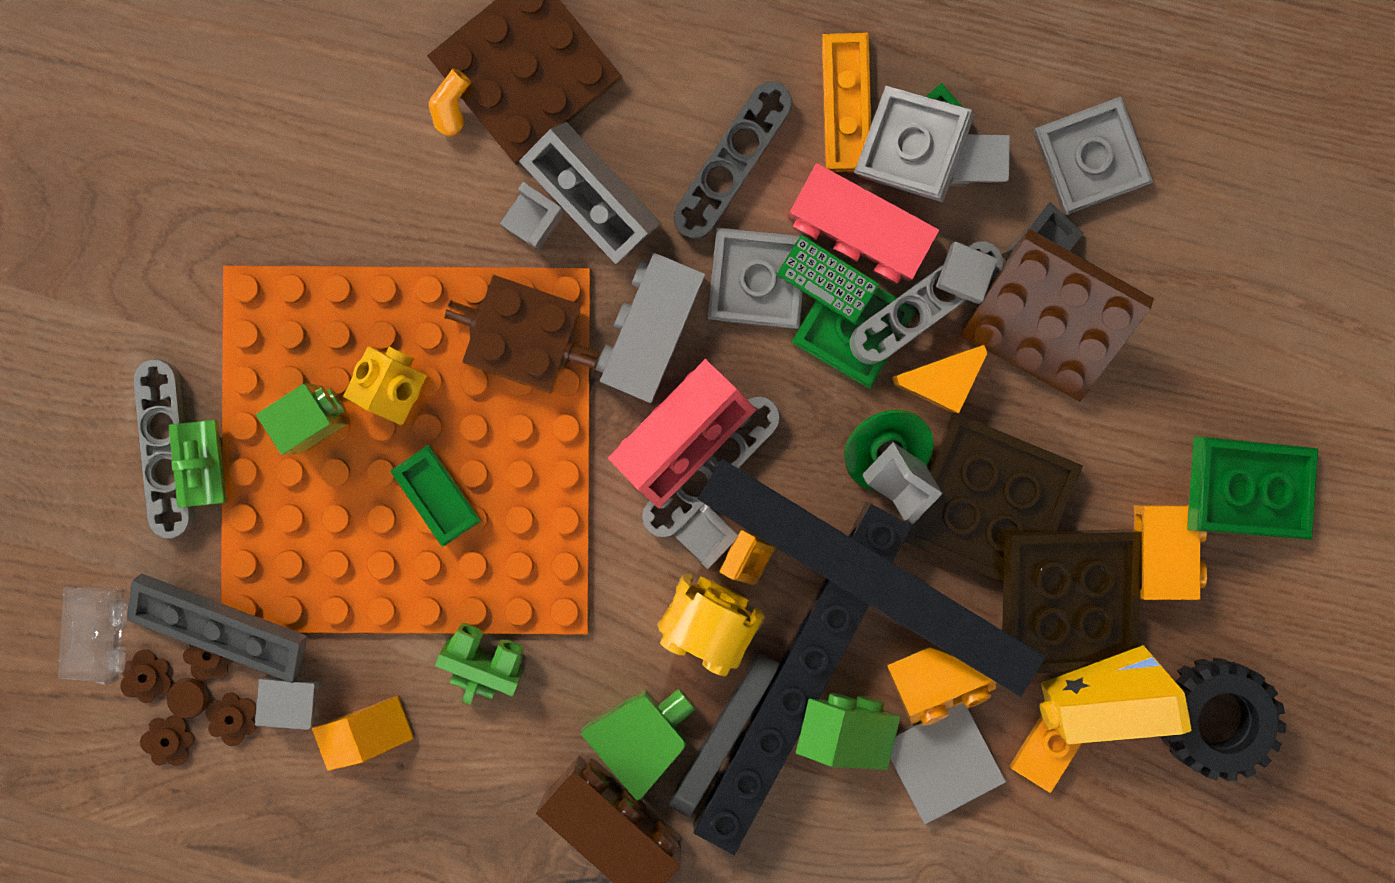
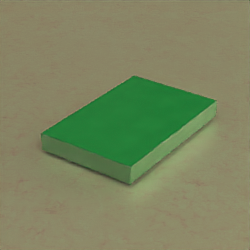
[1187,437,1319,540]

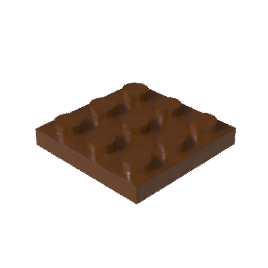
[427,0,622,165]
[960,229,1154,402]

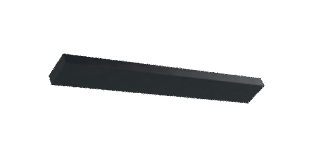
[697,459,1046,697]

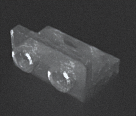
[58,586,129,685]

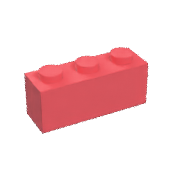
[788,163,939,285]
[608,359,756,509]

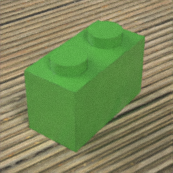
[255,383,347,455]
[796,693,901,770]

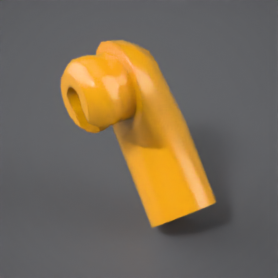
[429,68,471,136]

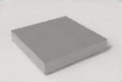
[854,86,975,202]
[1033,97,1153,216]
[707,228,808,329]
[890,703,1006,824]

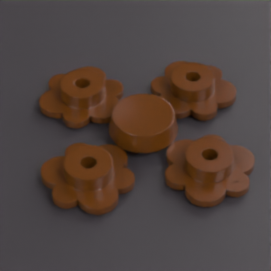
[120,644,257,766]

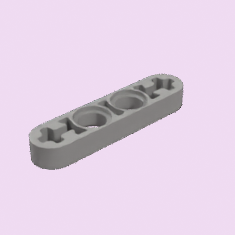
[850,241,1003,364]
[133,360,195,539]
[642,397,779,537]

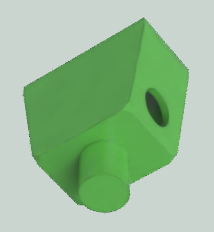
[580,688,696,801]

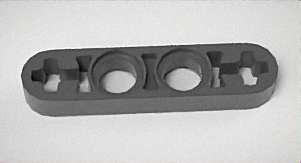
[674,82,792,240]
[668,651,779,817]

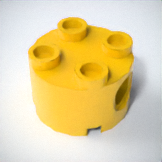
[657,574,765,676]

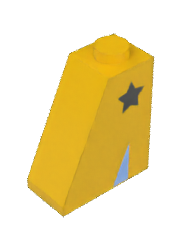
[1039,645,1192,744]

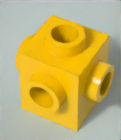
[343,346,427,425]

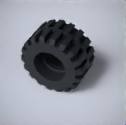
[1160,658,1286,781]

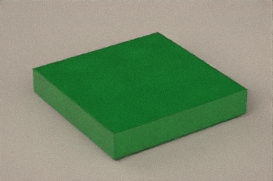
[791,287,917,389]

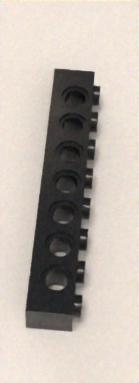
[693,502,912,856]

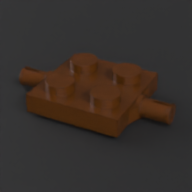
[444,275,600,394]

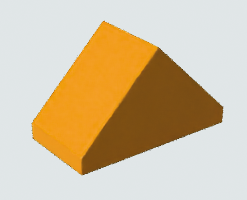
[892,345,987,413]
[312,695,415,771]

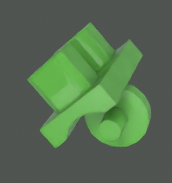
[168,420,227,508]
[435,623,525,706]

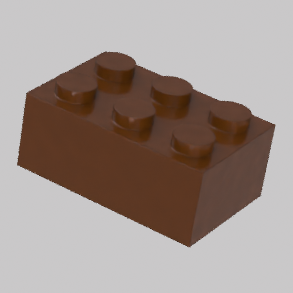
[536,756,681,883]

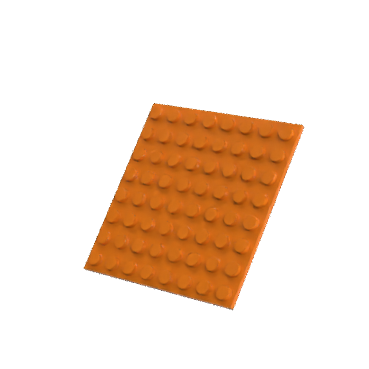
[221,265,590,634]

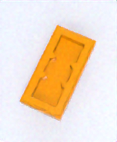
[719,530,776,585]
[1009,715,1082,793]

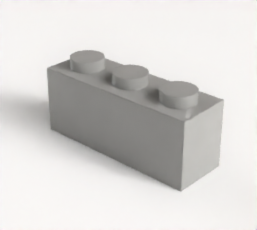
[519,122,661,264]
[596,253,705,404]

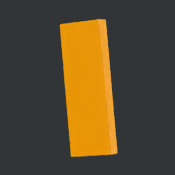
[821,33,871,174]

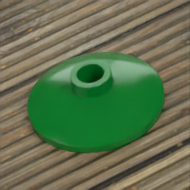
[844,410,934,490]

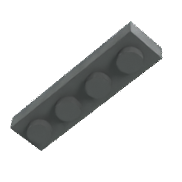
[127,573,308,683]

